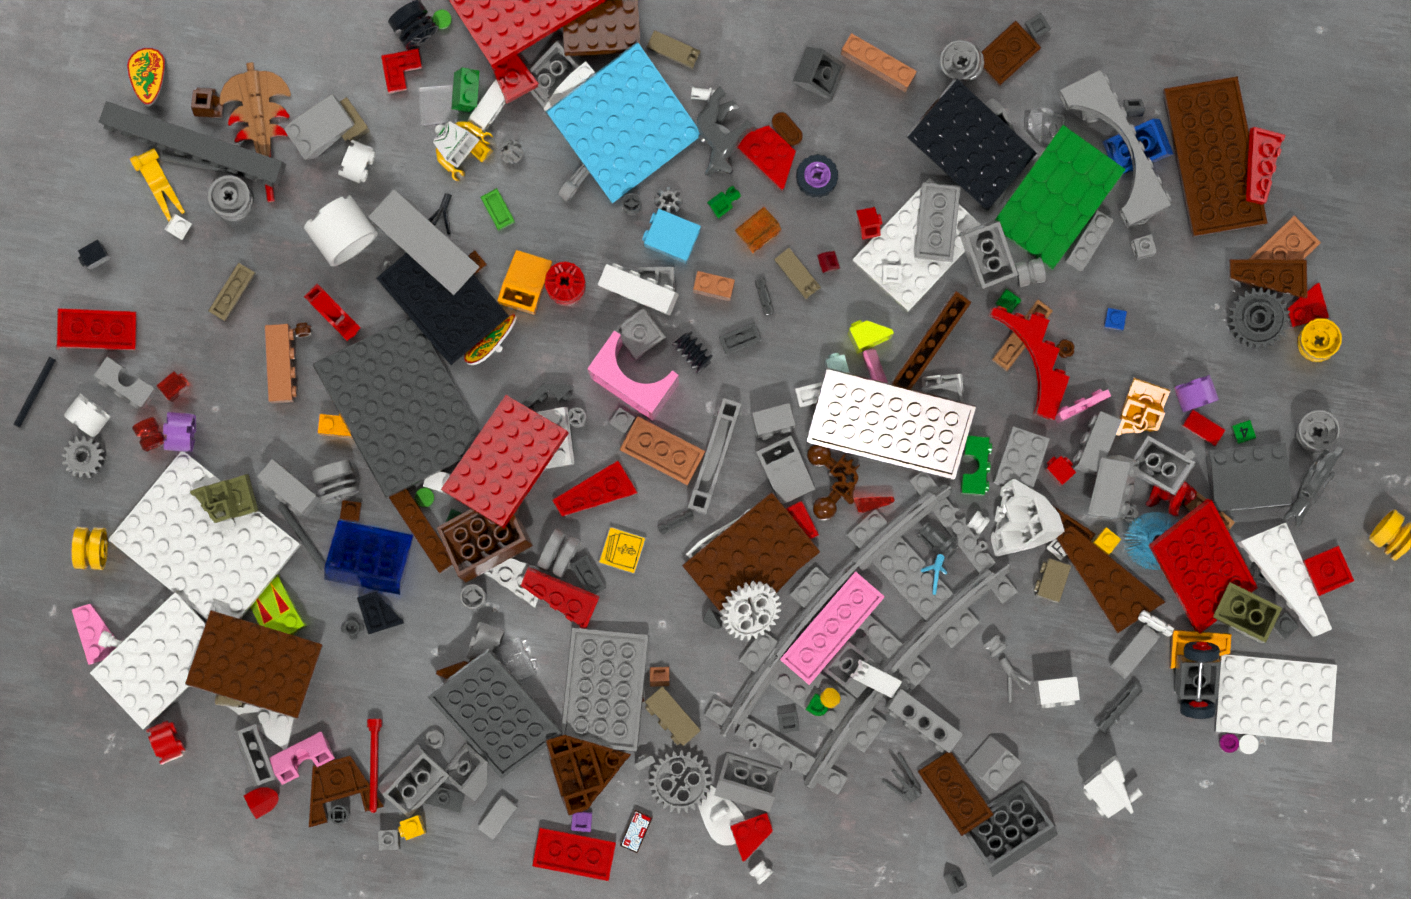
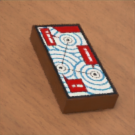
[620,810,653,853]

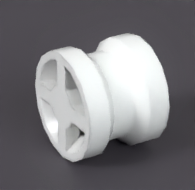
[967,511,990,534]
[749,860,773,885]

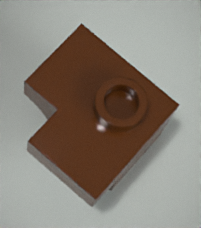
[191,87,225,118]

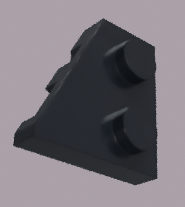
[357,592,404,635]

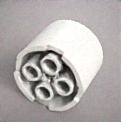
[304,195,378,266]

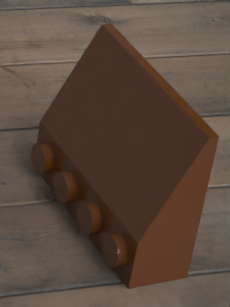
[437,509,533,582]

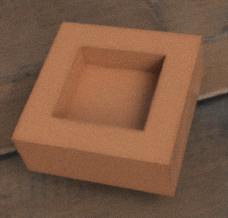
[650,667,670,687]

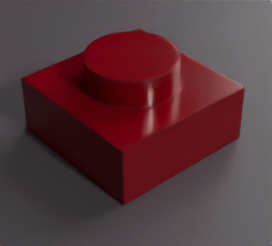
[817,251,841,273]

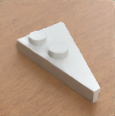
[229,704,294,750]

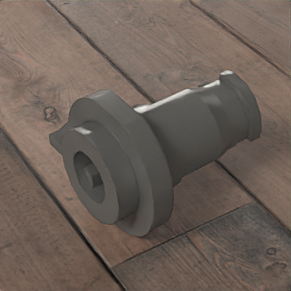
[917,522,958,566]

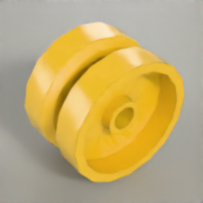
[72,527,108,570]

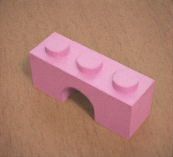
[269,732,335,785]

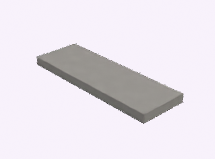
[368,189,479,295]

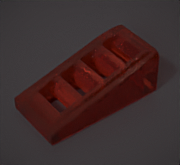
[854,497,895,515]

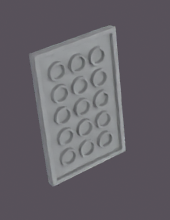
[561,628,649,752]

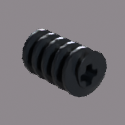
[672,331,713,374]

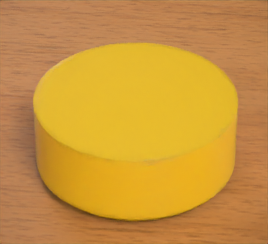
[820,688,841,708]

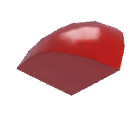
[243,787,279,819]

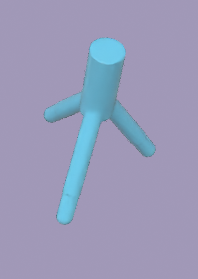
[921,554,947,595]

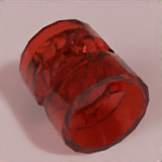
[132,417,165,452]

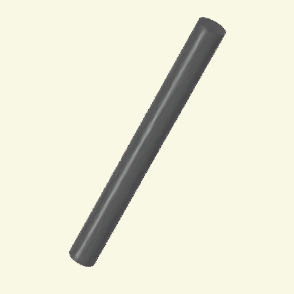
[278,504,328,571]

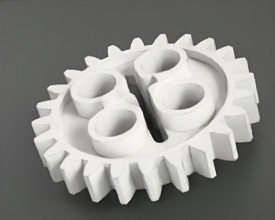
[720,581,781,641]

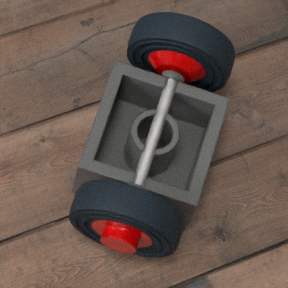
[1174,641,1221,719]

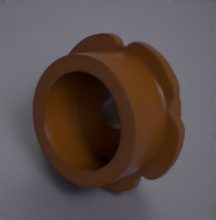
[294,323,312,337]
[1056,339,1075,358]

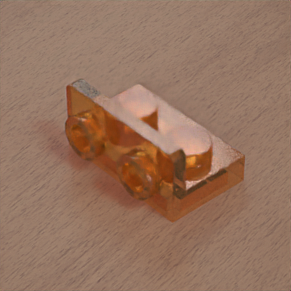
[735,207,781,253]

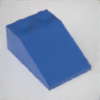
[1102,119,1174,174]

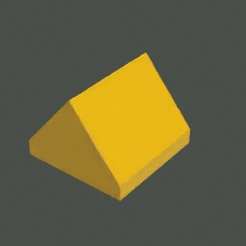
[470,137,493,162]

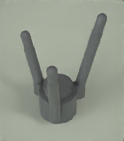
[882,753,922,803]

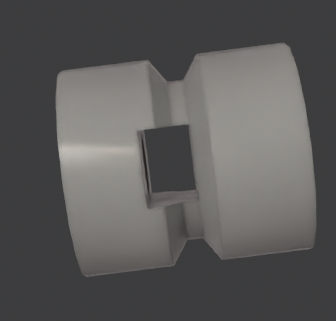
[1014,258,1046,287]
[460,584,487,610]

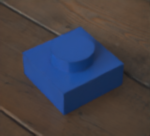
[1104,308,1127,331]

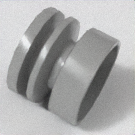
[940,40,984,82]
[1296,410,1340,454]
[311,460,359,504]

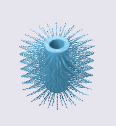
[1124,512,1178,570]

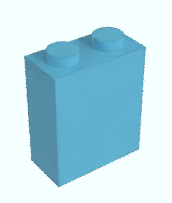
[642,209,701,264]

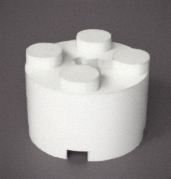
[338,140,376,184]
[64,393,111,437]

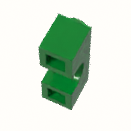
[960,436,992,496]

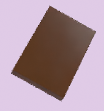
[981,21,1041,87]

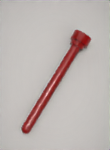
[367,719,382,813]

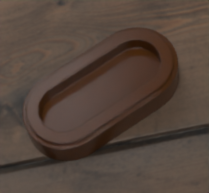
[772,112,803,146]

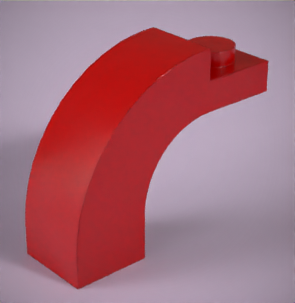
[303,283,361,341]

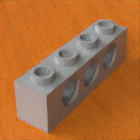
[885,688,963,753]

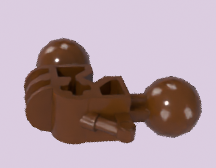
[807,444,860,521]

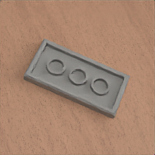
[914,182,961,262]

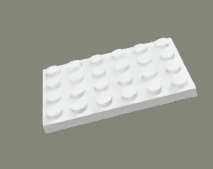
[852,178,981,312]
[90,592,206,729]
[1214,655,1337,742]

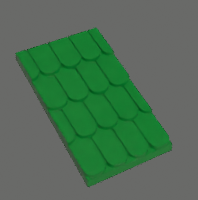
[995,125,1126,270]

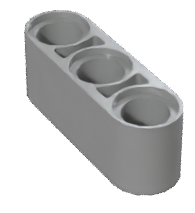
[1110,623,1160,678]

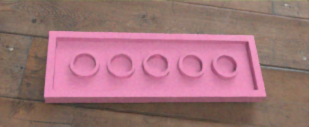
[780,571,885,685]

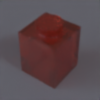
[156,371,190,402]

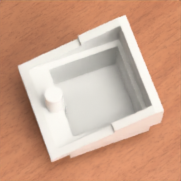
[1083,755,1143,818]

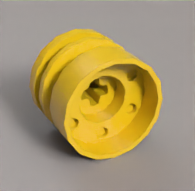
[1297,319,1342,362]
[1368,509,1411,561]

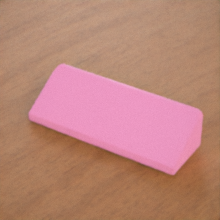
[862,349,888,383]

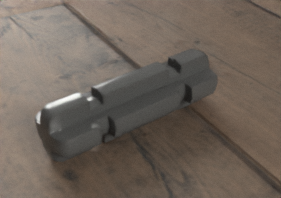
[755,278,774,315]
[657,510,694,534]

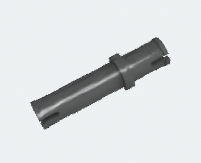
[1096,683,1143,734]

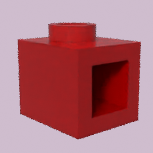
[856,207,882,240]
[1045,456,1077,487]

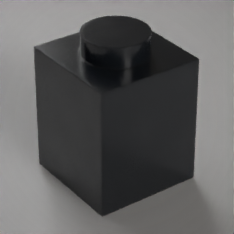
[78,239,111,270]

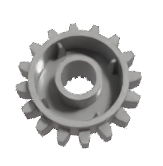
[61,436,105,479]

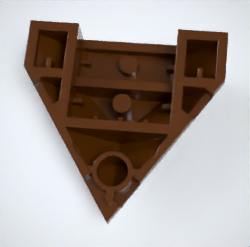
[546,735,631,816]

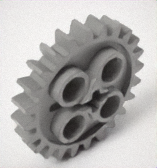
[649,750,712,814]

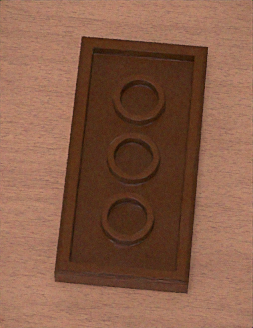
[918,752,994,837]

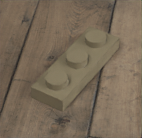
[208,263,256,322]

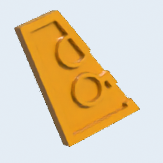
[1170,630,1232,669]

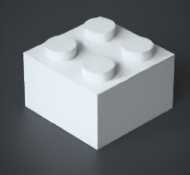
[1034,677,1080,708]

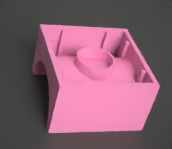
[587,331,679,421]

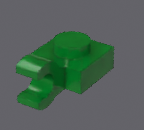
[707,186,741,219]

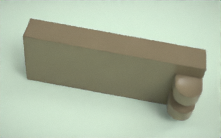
[646,30,701,69]
[774,248,821,300]

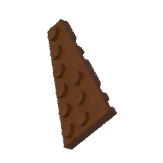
[1055,526,1165,633]

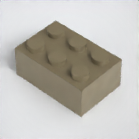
[645,686,701,746]

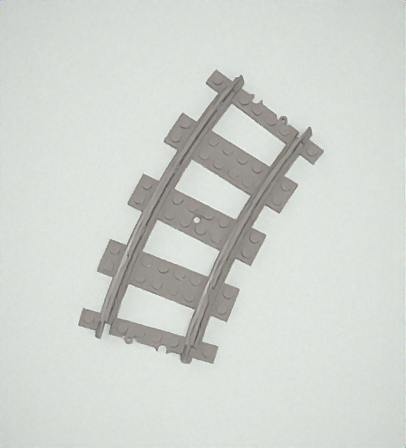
[705,471,1017,795]

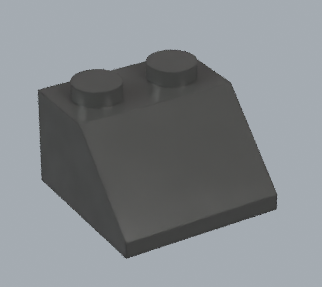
[793,47,846,99]

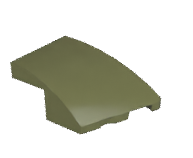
[190,474,259,523]

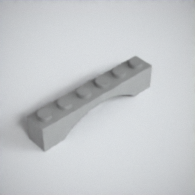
[688,398,742,515]

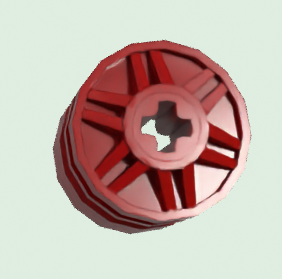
[545,262,586,306]

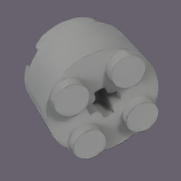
[467,622,505,660]

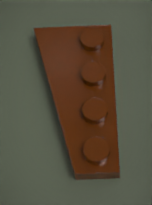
[1229,259,1307,299]

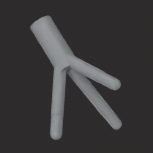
[999,657,1031,703]

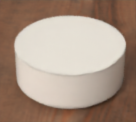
[1238,735,1259,754]

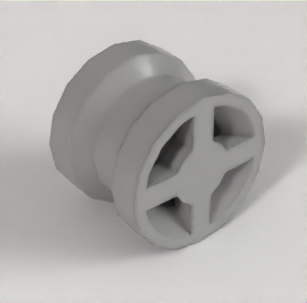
[568,407,587,428]
[983,634,1008,657]

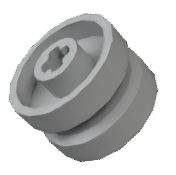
[208,175,254,221]
[537,528,581,578]

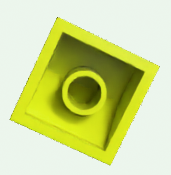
[847,320,894,354]

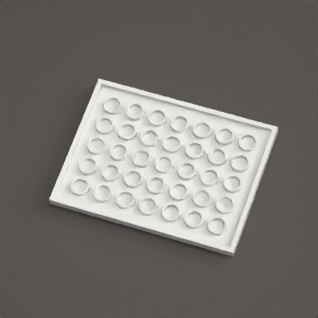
[108,451,301,619]

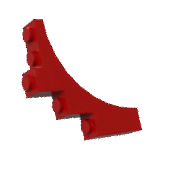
[988,306,1070,421]

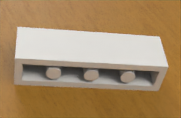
[598,263,679,316]

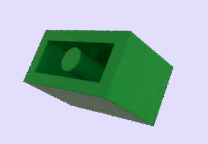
[451,67,480,112]

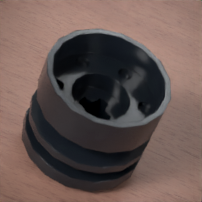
[388,0,439,50]

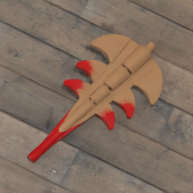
[220,62,291,203]

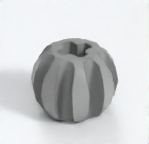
[654,187,682,213]

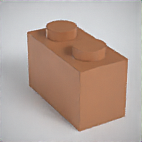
[693,271,735,301]

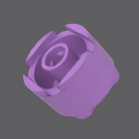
[1174,375,1219,413]
[163,412,196,452]

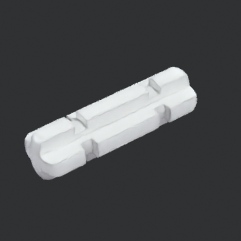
[1138,610,1175,637]

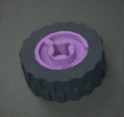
[796,154,838,198]

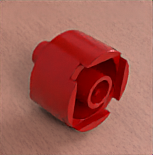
[146,720,186,765]

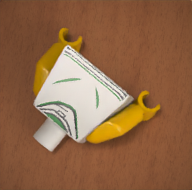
[433,121,494,181]

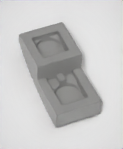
[478,795,518,840]

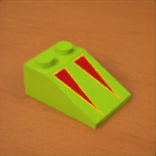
[250,576,307,635]

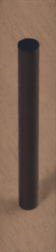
[14,357,56,427]

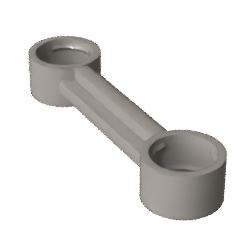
[558,164,589,202]

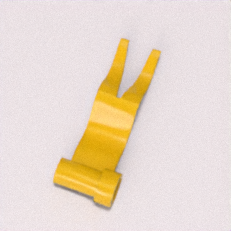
[129,148,185,221]

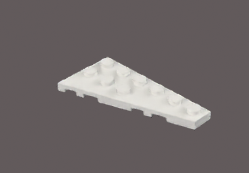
[1237,522,1332,637]

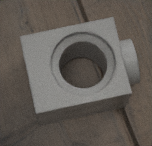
[1130,234,1157,261]
[378,829,401,850]

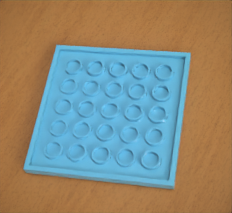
[545,42,700,203]

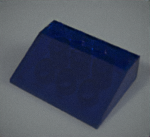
[324,520,413,595]

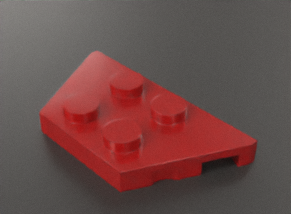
[737,125,796,191]

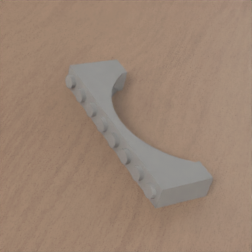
[1058,70,1171,228]

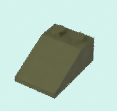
[1213,582,1282,643]

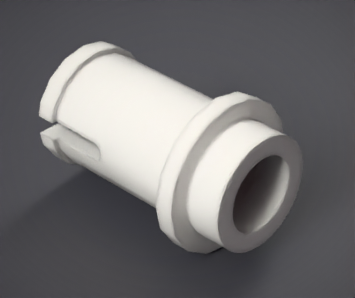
[691,87,715,102]

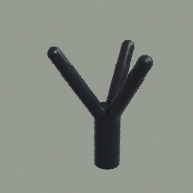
[428,193,452,235]

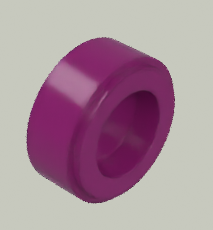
[1219,733,1239,753]

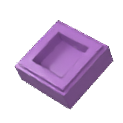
[571,812,592,832]

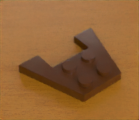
[309,755,385,828]

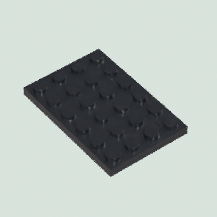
[905,78,1037,211]
[376,253,509,366]

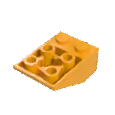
[497,250,553,315]

